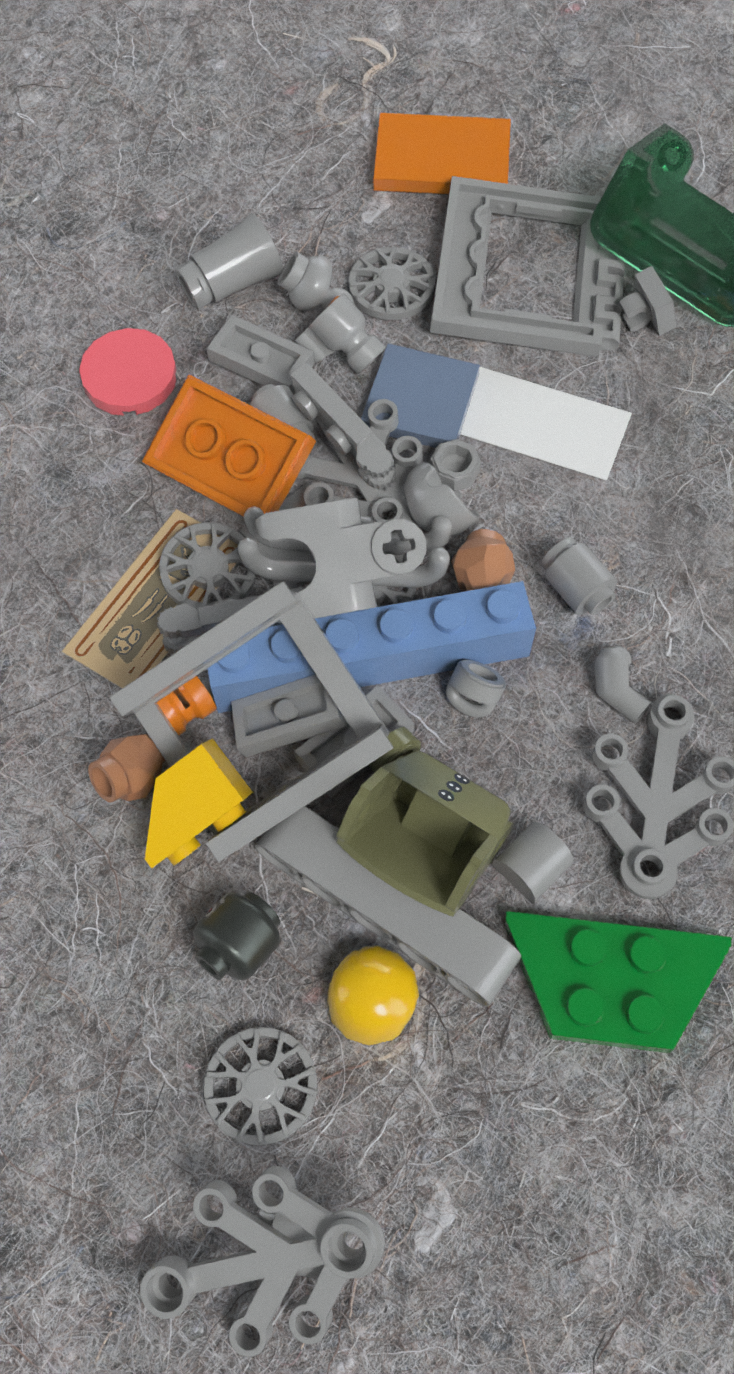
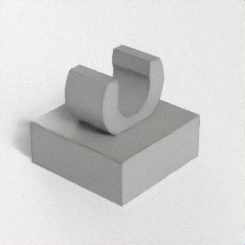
[620,266,677,336]

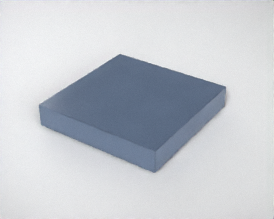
[361,344,480,448]

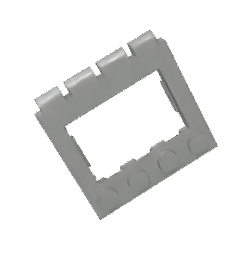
[430,176,629,357]

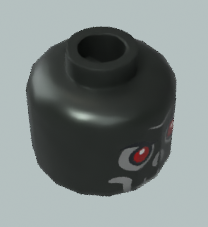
[193,892,280,980]

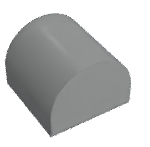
[492,821,574,905]

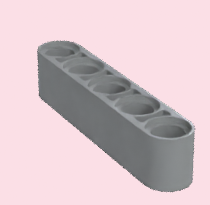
[255,806,521,1007]

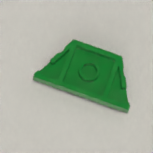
[504,911,732,1053]

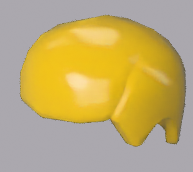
[327,945,419,1046]

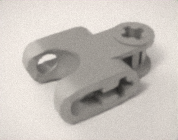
[255,498,426,623]

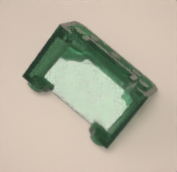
[590,123,734,327]

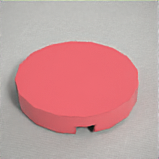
[79,328,177,416]

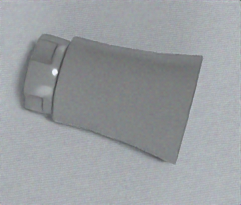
[175,213,283,309]

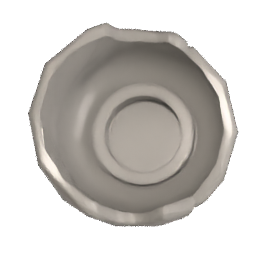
[405,462,479,537]

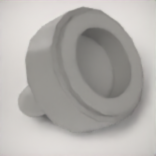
[446,660,506,718]

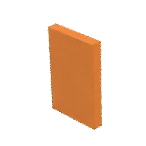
[373,113,511,194]
[141,374,316,517]

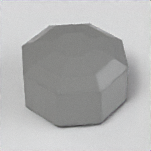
[430,439,481,491]

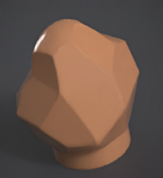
[451,529,515,592]
[88,734,165,803]

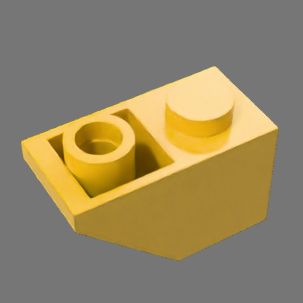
[145,738,253,869]

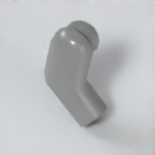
[594,645,651,724]

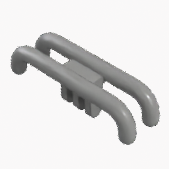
[238,506,452,588]

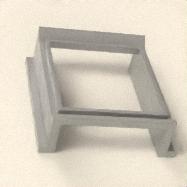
[109,581,394,862]

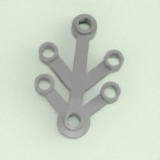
[296,399,423,535]
[583,694,734,899]
[140,1166,385,1357]

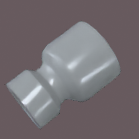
[294,293,386,374]

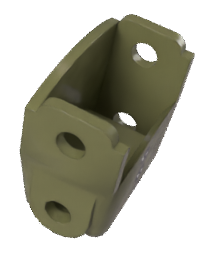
[336,751,513,917]

